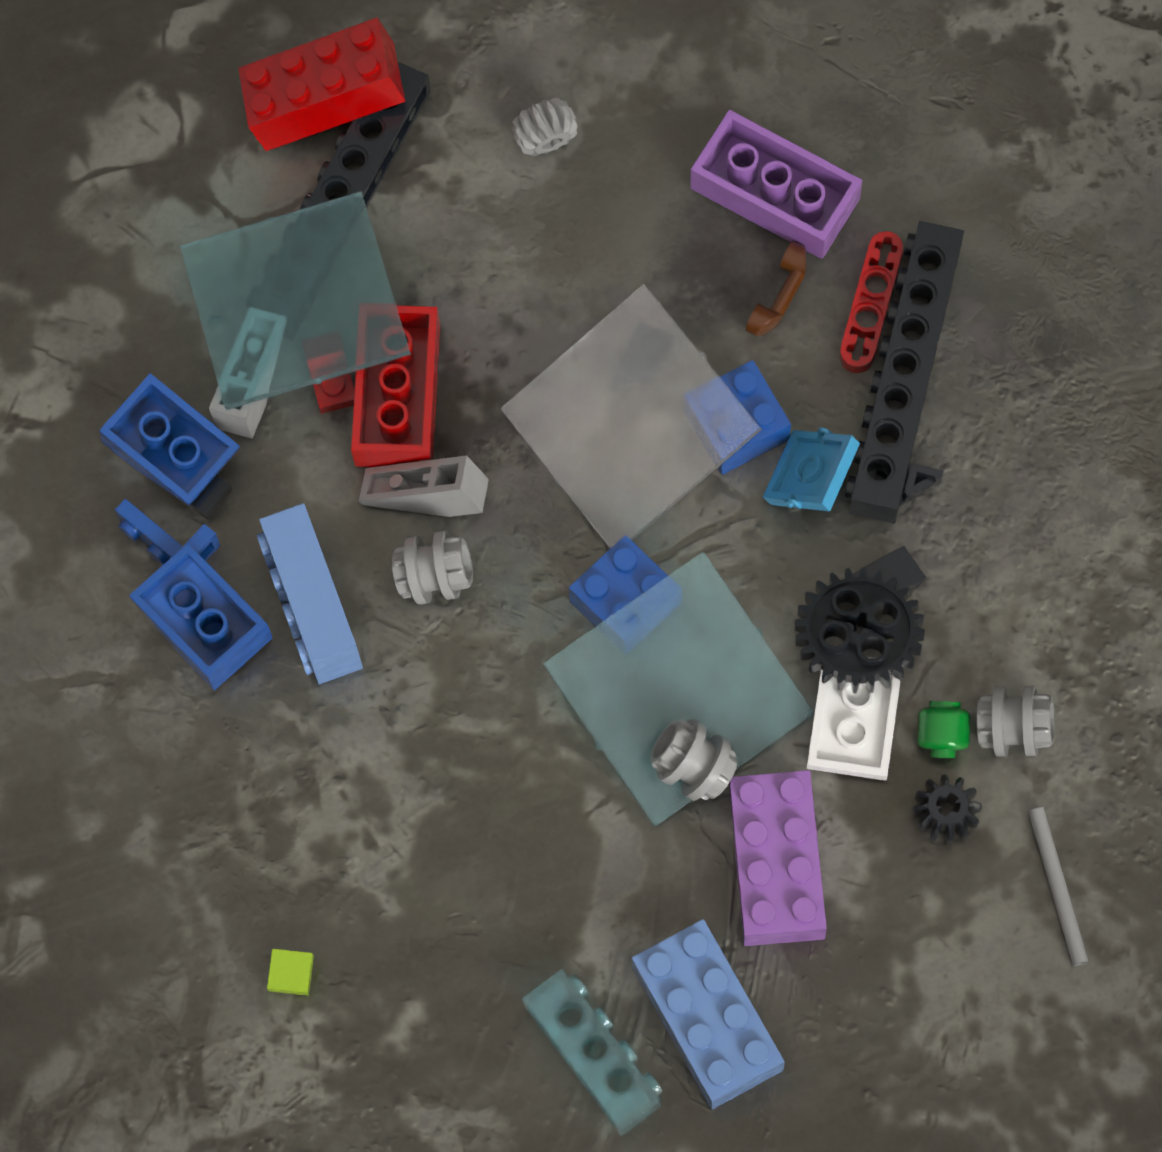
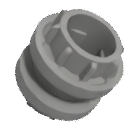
[392,530,473,605]
[977,686,1055,757]
[650,719,737,801]

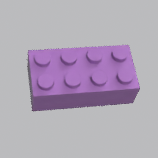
[690,109,862,259]
[729,770,827,946]

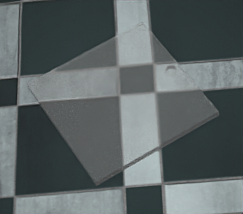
[501,284,762,548]

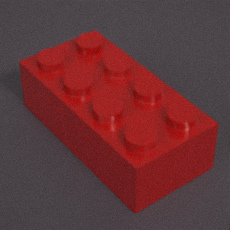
[238,17,406,151]
[351,305,440,467]

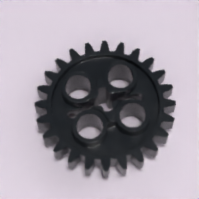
[794,567,925,694]

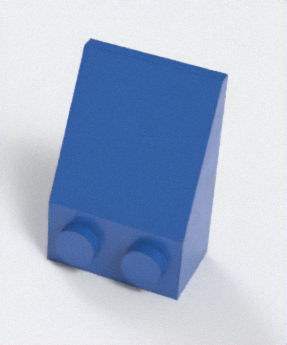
[99,373,240,506]
[129,543,273,691]

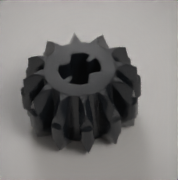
[912,774,982,845]

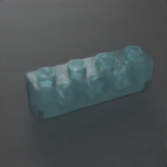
[522,969,663,1136]

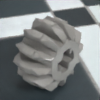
[512,98,578,157]

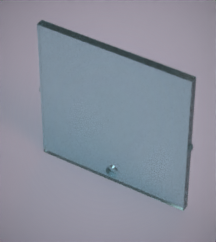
[180,192,411,410]
[542,552,814,826]

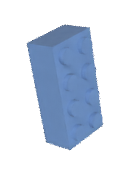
[256,503,363,684]
[632,919,785,1110]

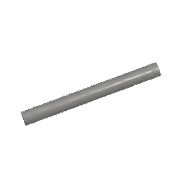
[1028,807,1089,966]

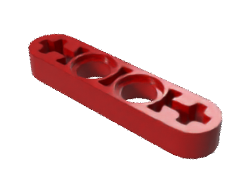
[840,231,903,373]

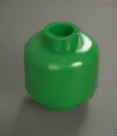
[917,701,971,758]

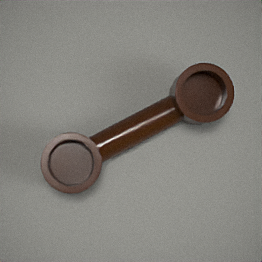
[745,240,806,337]

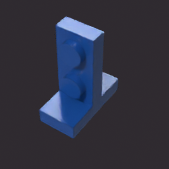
[115,499,221,565]

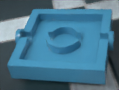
[763,427,860,511]

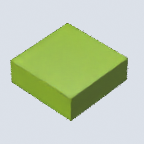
[267,949,314,996]

